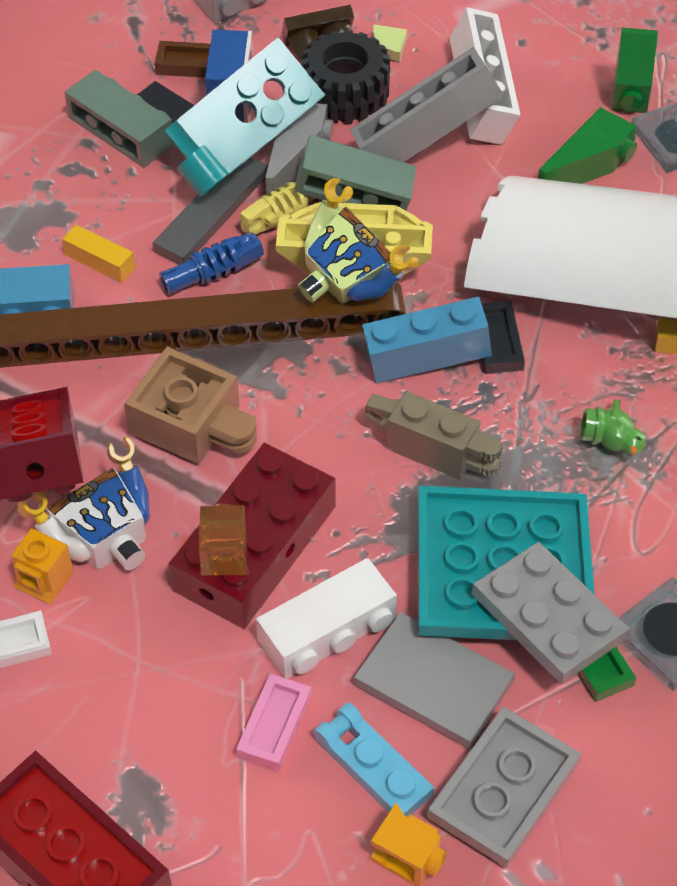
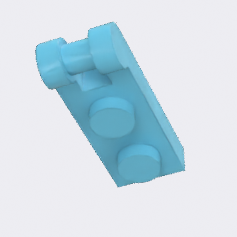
[312,702,434,817]

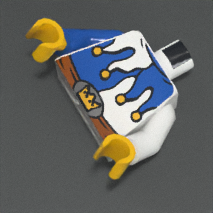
[18,437,150,570]

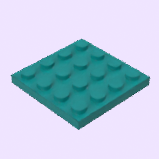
[418,486,595,640]

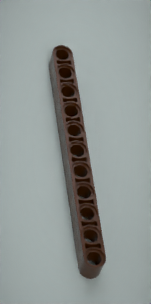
[0,282,407,368]

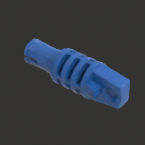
[159,232,264,295]

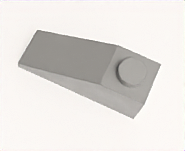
[266,103,333,195]

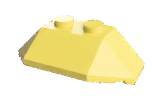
[276,202,433,276]

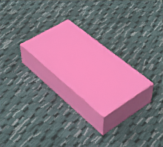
[236,673,312,772]

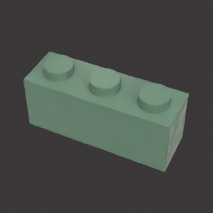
[64,69,174,168]
[294,135,416,211]

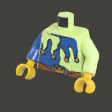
[298,178,419,303]

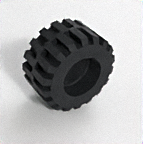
[301,30,390,123]

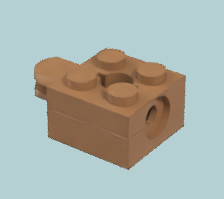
[124,347,257,464]

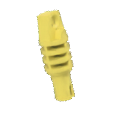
[240,182,317,235]

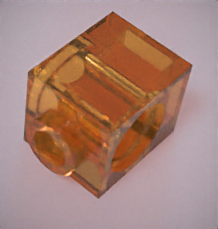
[199,504,247,575]

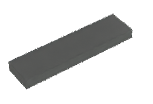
[153,158,268,264]

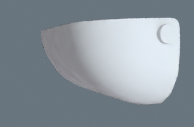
[464,176,677,318]

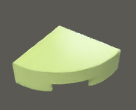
[373,25,407,62]

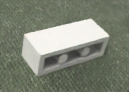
[256,558,397,679]

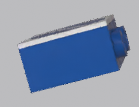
[205,30,253,123]

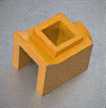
[11,528,74,605]
[370,803,448,886]

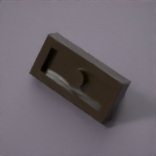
[281,4,354,60]

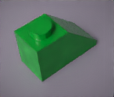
[612,27,658,113]

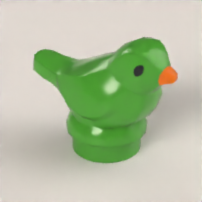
[580,399,646,456]

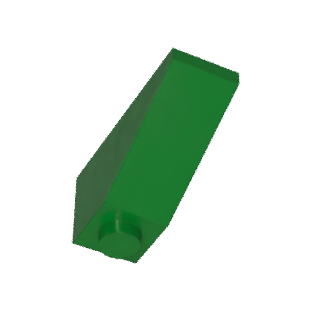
[538,107,637,184]

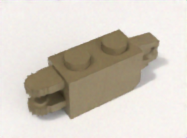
[365,391,503,480]

